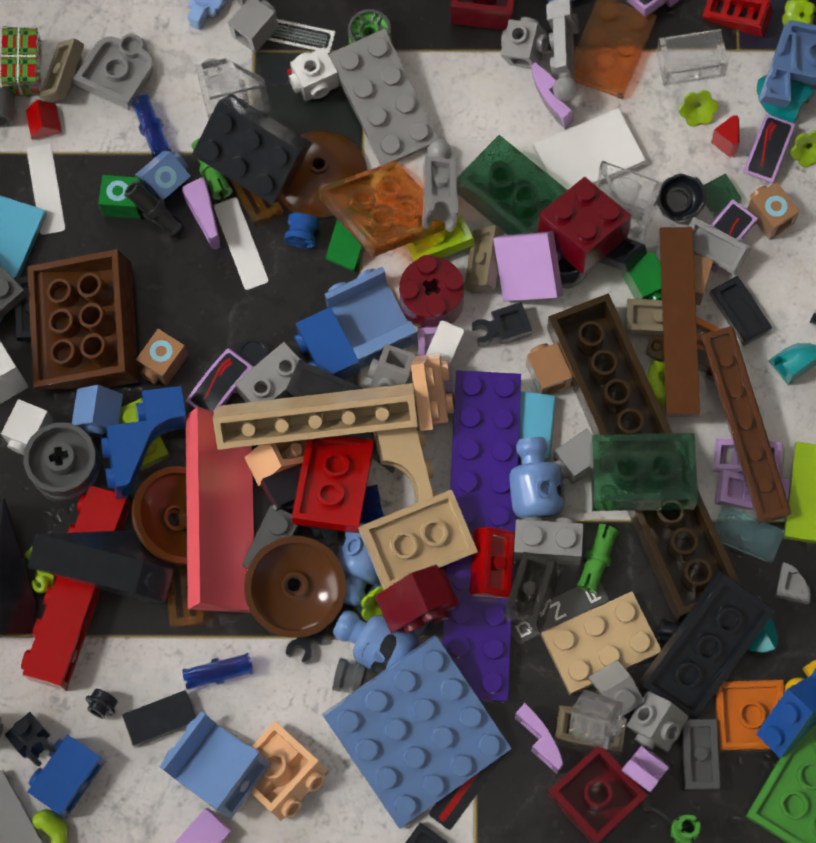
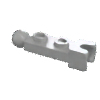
[547,0,579,101]
[422,140,458,232]

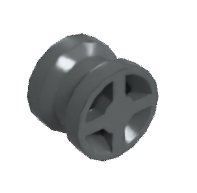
[332,658,367,693]

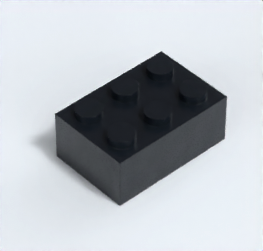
[192,94,312,205]

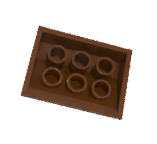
[27,249,139,389]

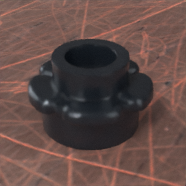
[85,689,118,719]

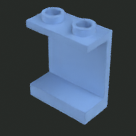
[325,267,417,369]
[159,711,272,820]

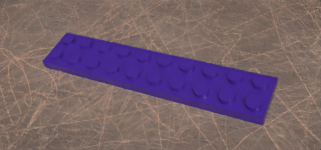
[442,370,521,703]

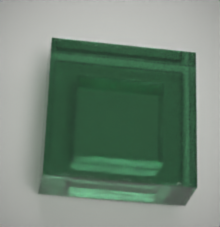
[703,173,742,217]

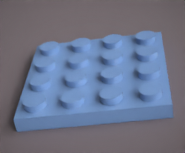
[322,635,512,829]

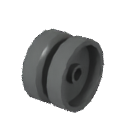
[23,423,103,503]

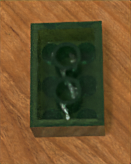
[457,135,567,235]
[590,433,698,511]

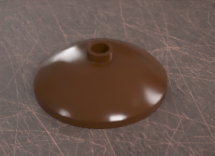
[281,131,367,220]
[132,466,187,565]
[244,536,346,638]

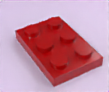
[292,435,374,533]

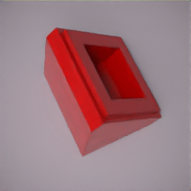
[25,99,62,140]
[711,115,740,157]

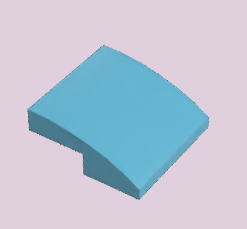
[518,391,557,460]

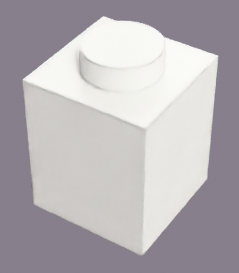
[1,399,54,455]

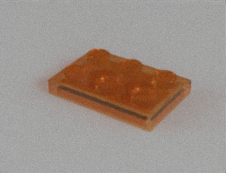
[574,0,657,99]

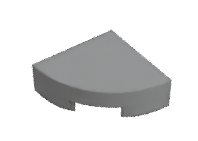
[775,562,810,605]

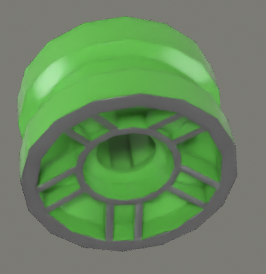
[348,9,391,44]

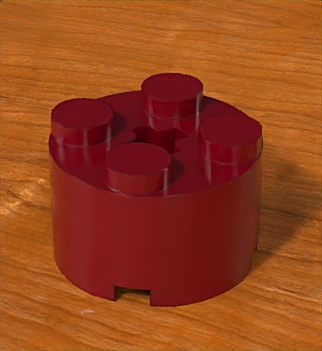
[399,255,464,327]

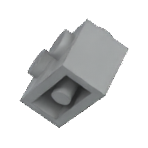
[234,342,300,403]
[514,516,583,565]

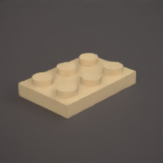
[358,489,478,590]
[541,591,661,695]

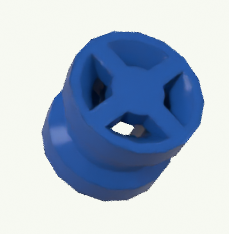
[284,213,319,249]

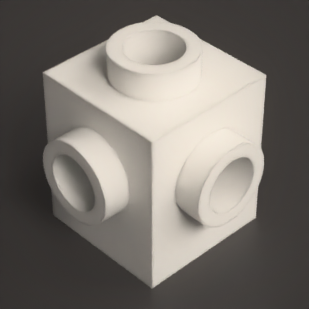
[288,47,339,101]

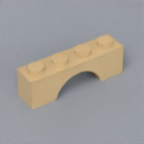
[373,427,439,504]

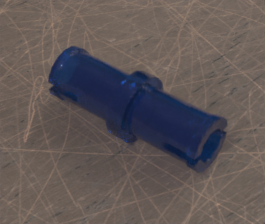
[130,94,171,158]
[182,653,254,690]

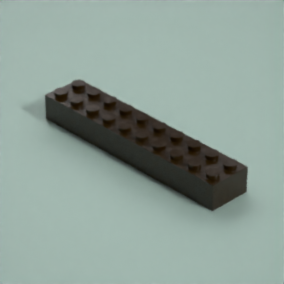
[547,293,741,623]

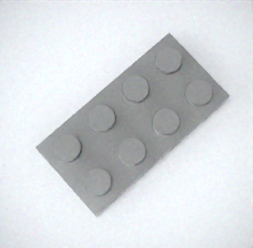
[328,29,439,168]

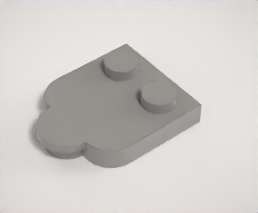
[73,34,153,110]

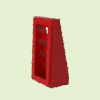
[702,0,773,38]

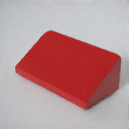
[469,527,515,599]

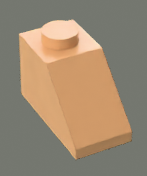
[245,439,307,486]

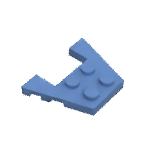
[759,20,816,107]

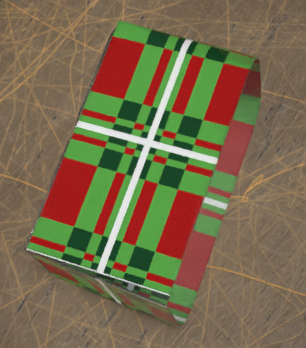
[1,26,42,96]

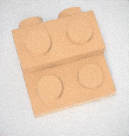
[411,353,454,431]
[251,721,328,822]

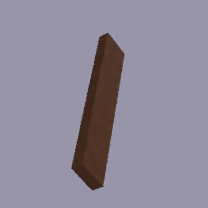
[659,227,700,417]
[701,326,792,524]

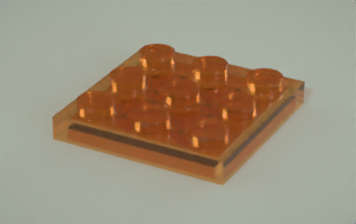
[317,161,446,257]

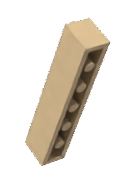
[213,383,418,450]

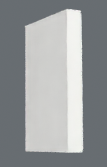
[533,108,646,198]

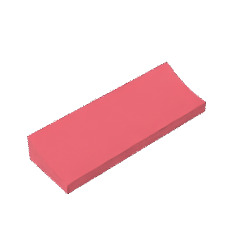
[186,407,254,613]

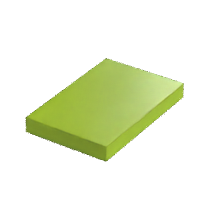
[783,441,816,544]

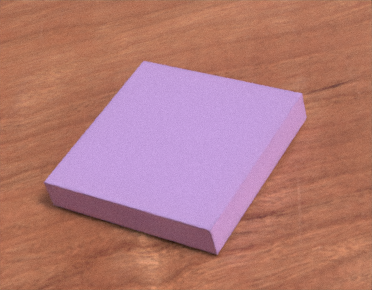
[493,231,563,301]

